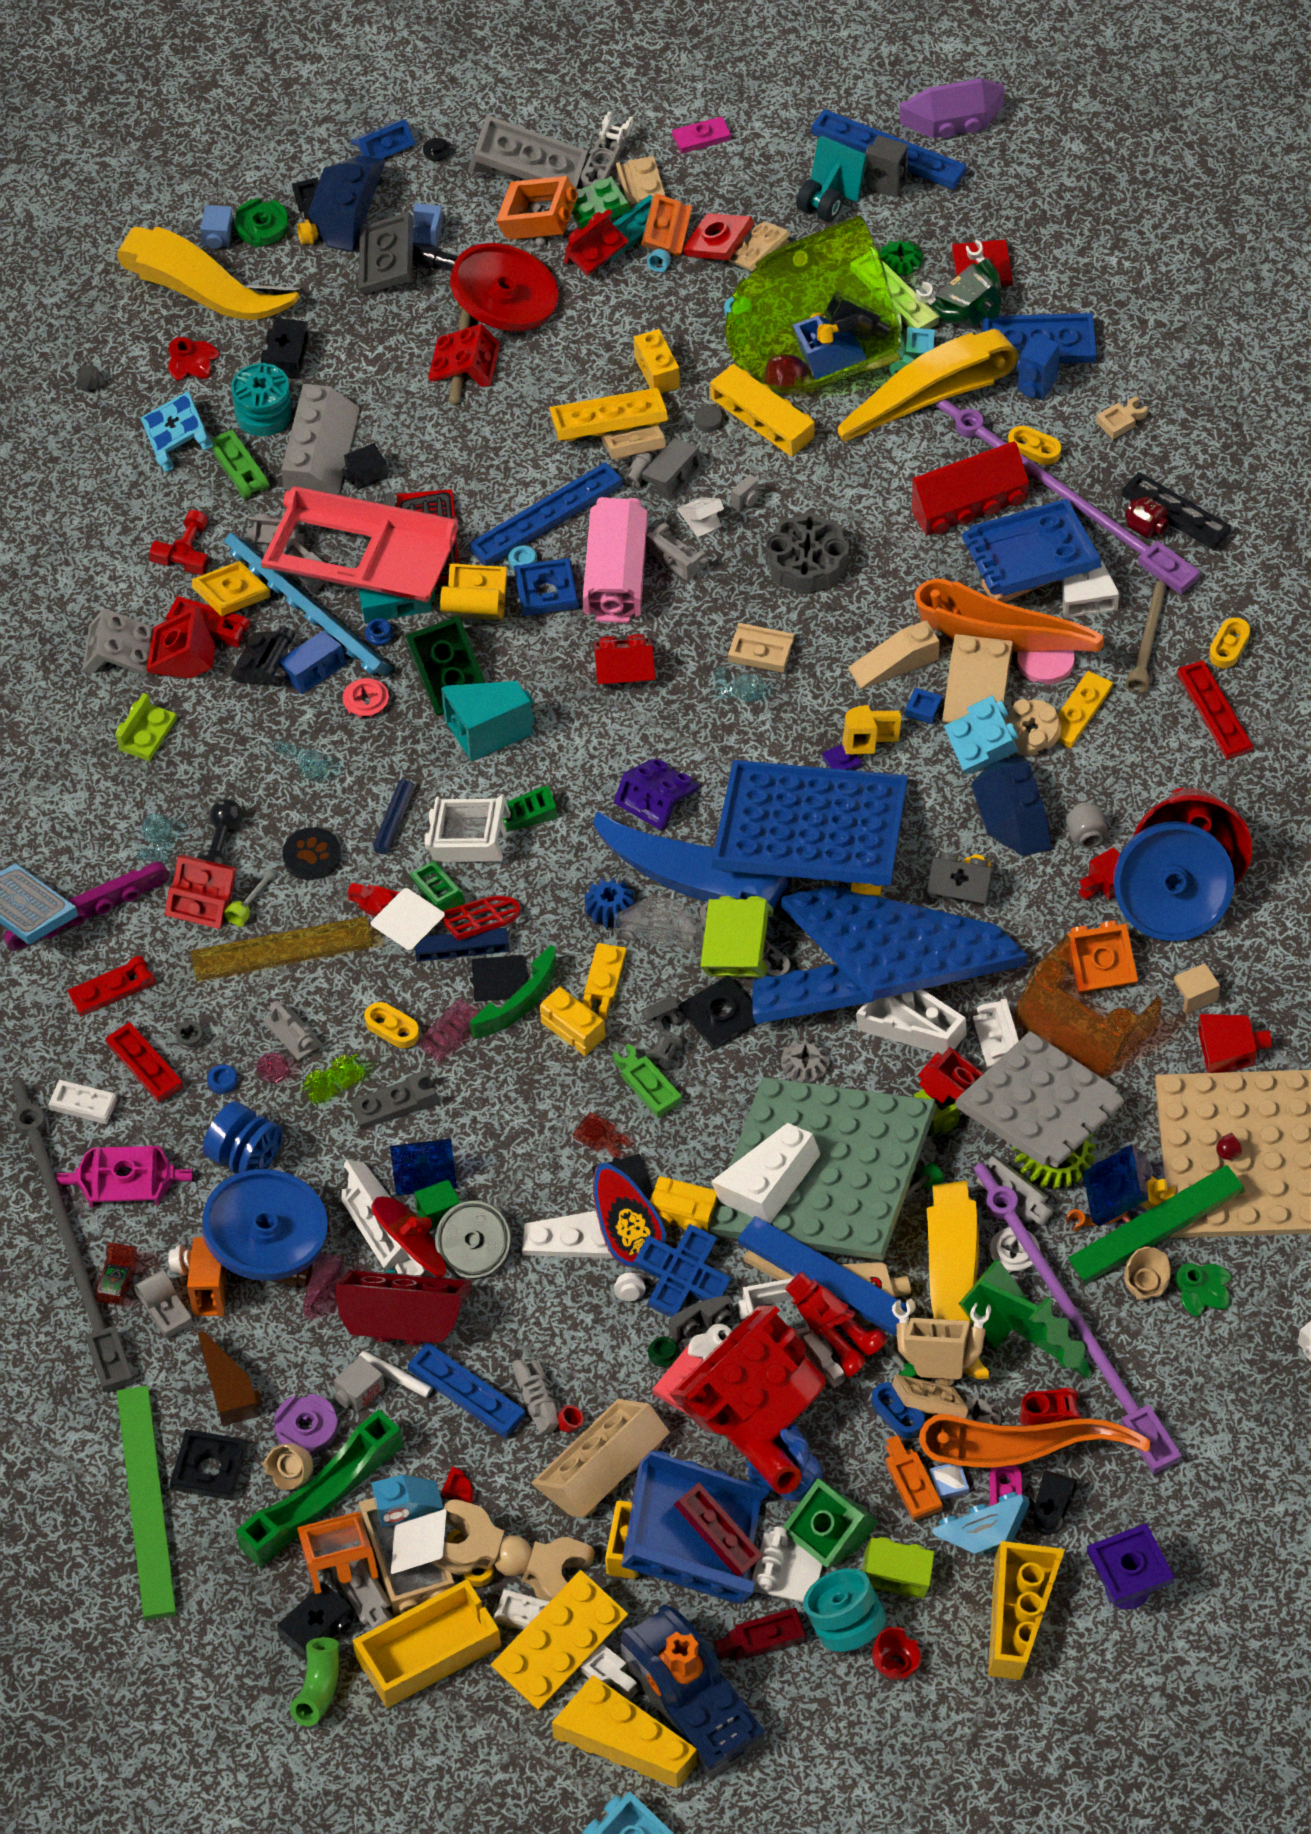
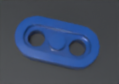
[872,1382,924,1438]

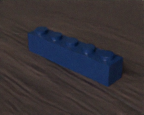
[415,928,509,962]

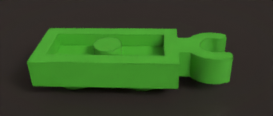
[613,1044,682,1118]

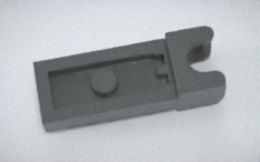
[350,1070,440,1130]

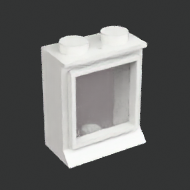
[425,794,511,862]

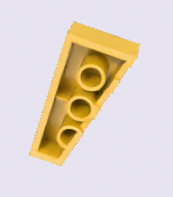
[988,1541,1065,1680]
[552,1675,698,1788]

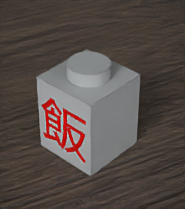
[334,1356,385,1412]

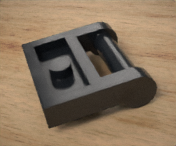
[230,627,295,683]

